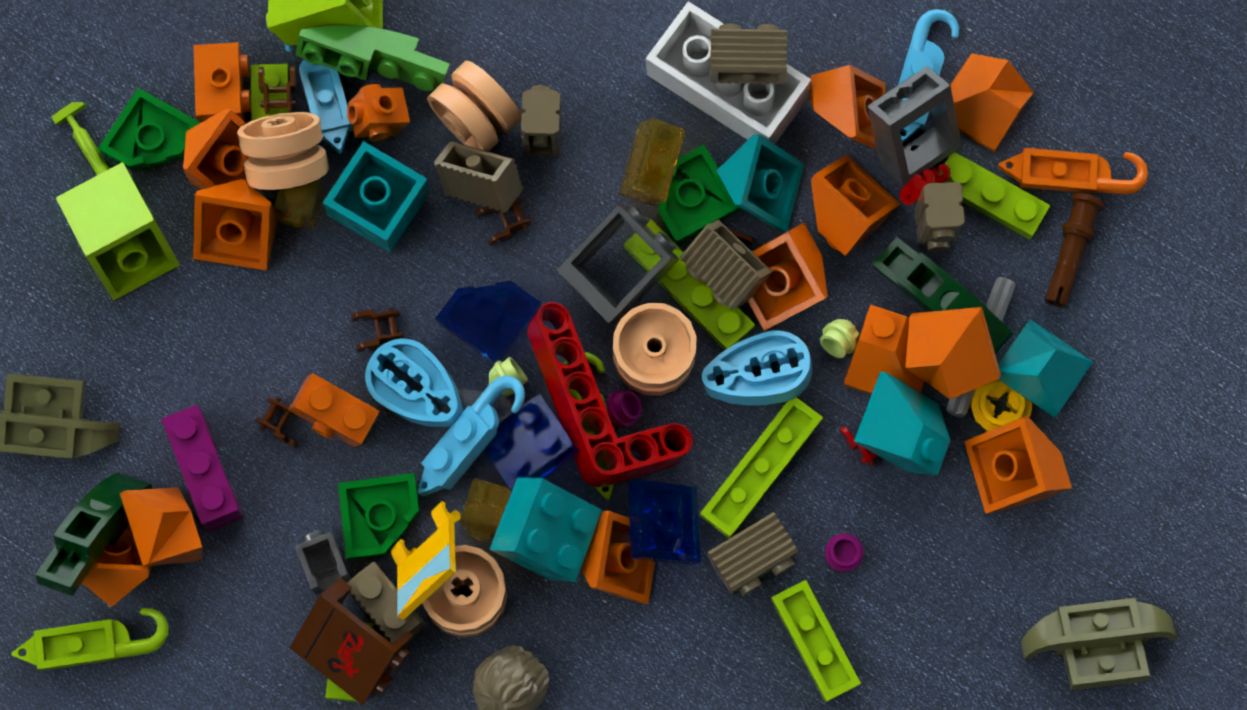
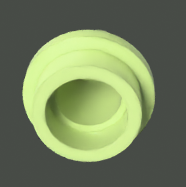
[820,319,859,358]
[489,357,528,397]

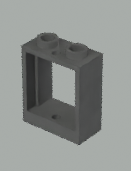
[867,66,962,186]
[557,205,680,324]

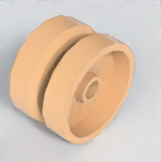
[427,60,521,152]
[237,112,329,190]
[613,303,697,396]
[422,545,508,638]

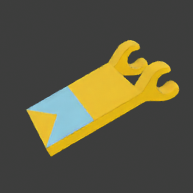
[391,501,461,620]

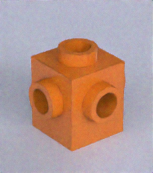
[347,84,410,141]

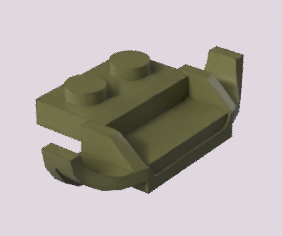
[0,373,121,459]
[1021,598,1178,691]

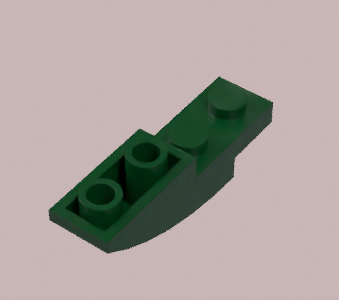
[872,237,1013,354]
[35,472,152,596]

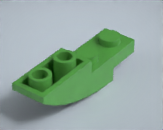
[295,25,450,92]

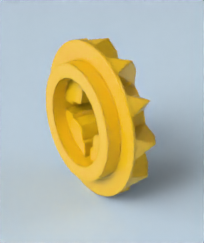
[970,379,1032,432]

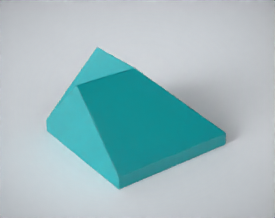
[716,134,805,233]
[998,319,1093,418]

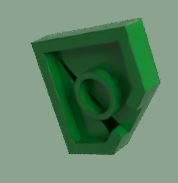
[98,88,200,171]
[657,144,741,245]
[338,473,420,561]

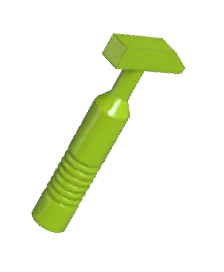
[51,102,110,175]

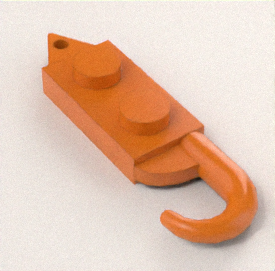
[997,148,1148,195]

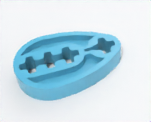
[702,330,812,406]
[365,338,463,427]

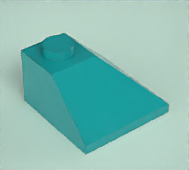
[854,372,950,475]

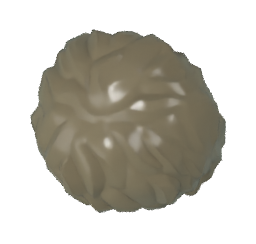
[472,645,550,710]

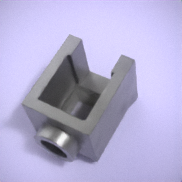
[295,530,351,594]

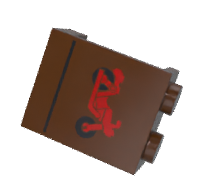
[290,578,414,705]

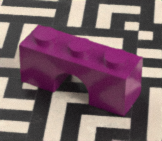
[161,405,245,532]

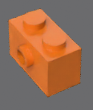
[193,42,251,123]
[288,373,380,448]

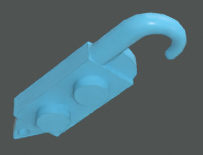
[898,9,960,144]
[285,44,353,154]
[417,375,525,497]

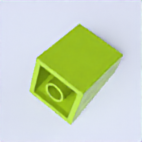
[266,0,383,46]
[56,162,180,301]

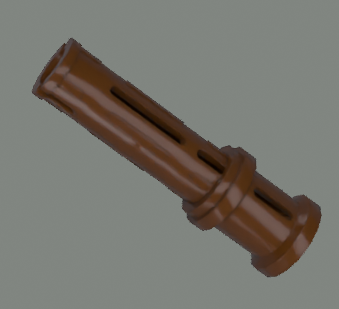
[1044,193,1105,308]

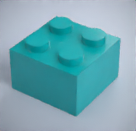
[323,141,430,253]
[489,477,602,582]

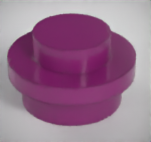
[607,389,642,428]
[825,533,864,572]

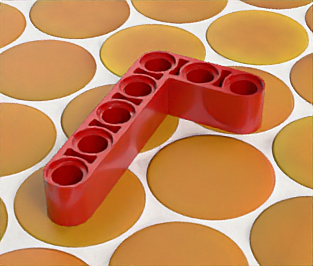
[527,302,693,488]

